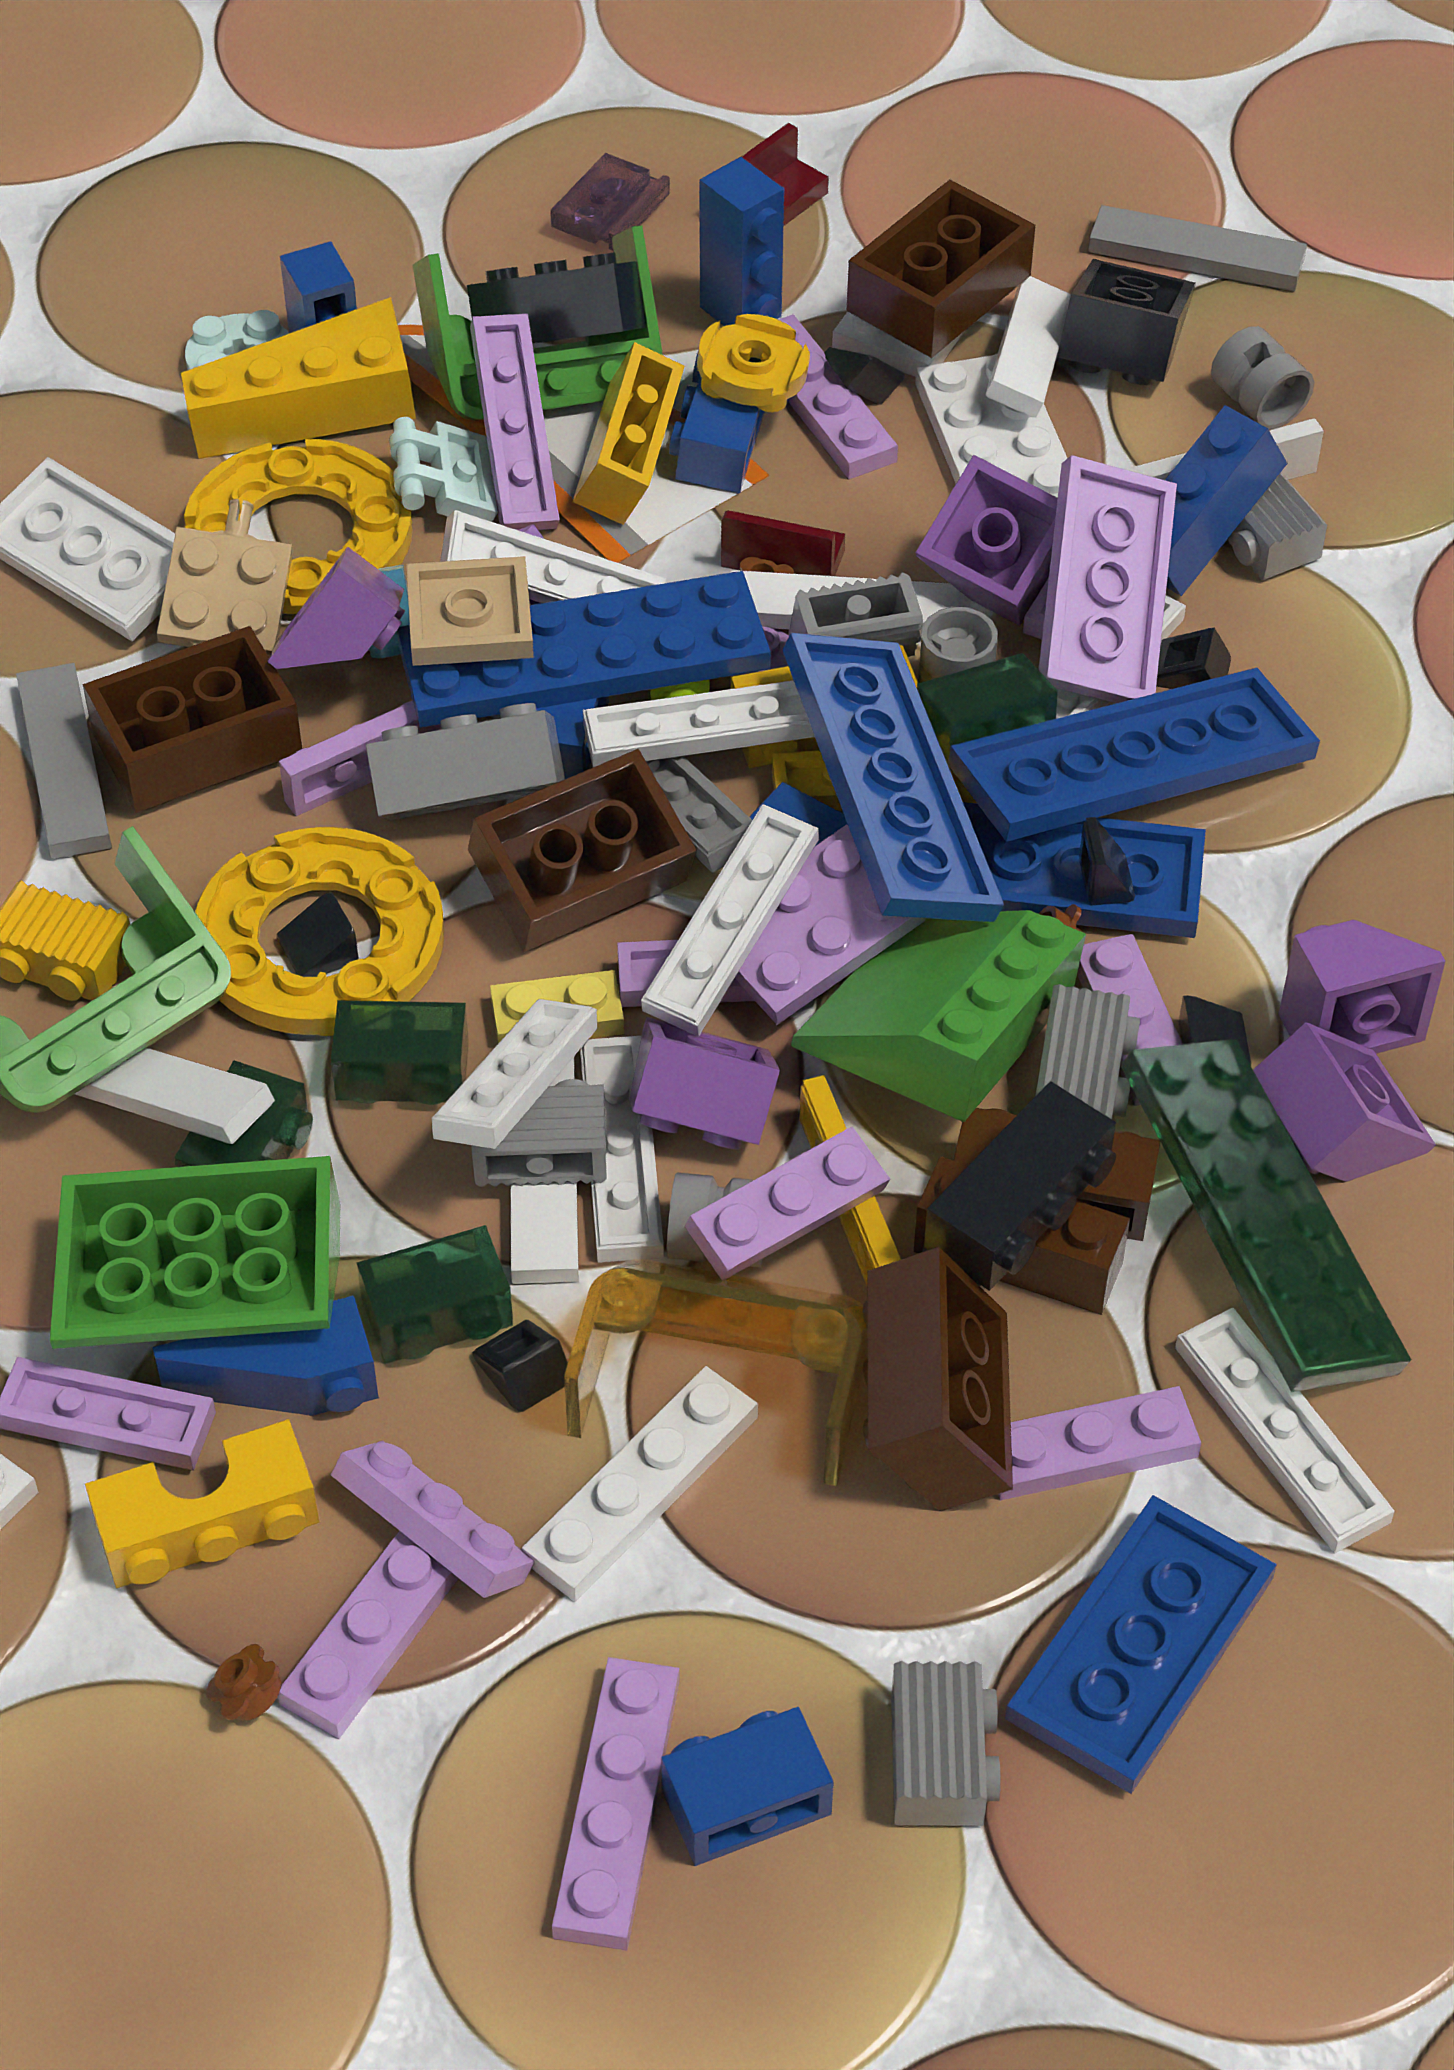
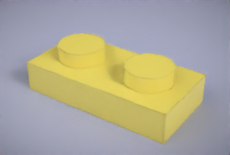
[490,970,624,1043]

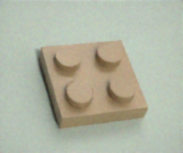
[406,556,534,666]

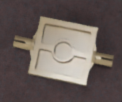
[157,499,293,657]

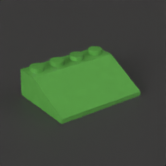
[791,910,1086,1122]
[50,1156,340,1349]

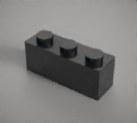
[467,252,646,344]
[924,1081,1116,1291]

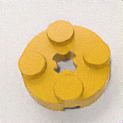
[697,314,810,413]

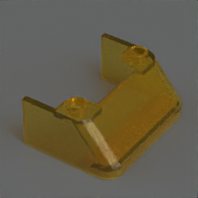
[564,1259,868,1486]

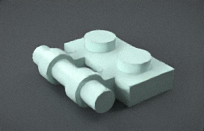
[389,417,498,522]

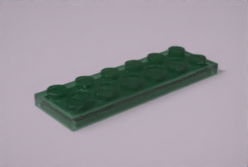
[1121,1039,1411,1392]

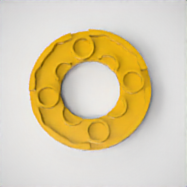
[184,439,413,614]
[195,827,445,1036]

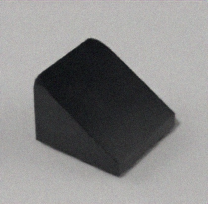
[824,347,905,405]
[1156,628,1231,689]
[1079,817,1135,905]
[276,892,359,977]
[1178,995,1251,1071]
[472,1320,573,1412]

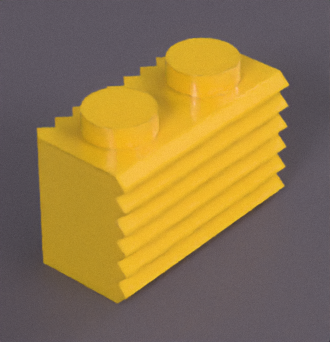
[0,880,130,1001]

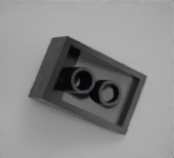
[1057,259,1196,385]

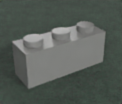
[366,703,565,821]

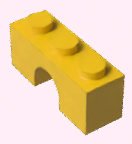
[85,1419,320,1589]

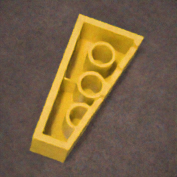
[181,297,416,459]

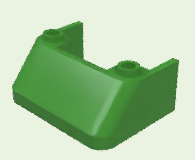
[413,225,663,421]
[0,826,231,1113]

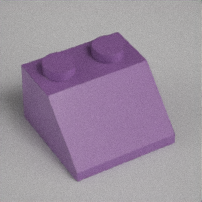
[916,454,1058,626]
[268,547,405,669]
[1278,920,1445,1054]
[629,1017,780,1149]
[1250,1022,1436,1182]

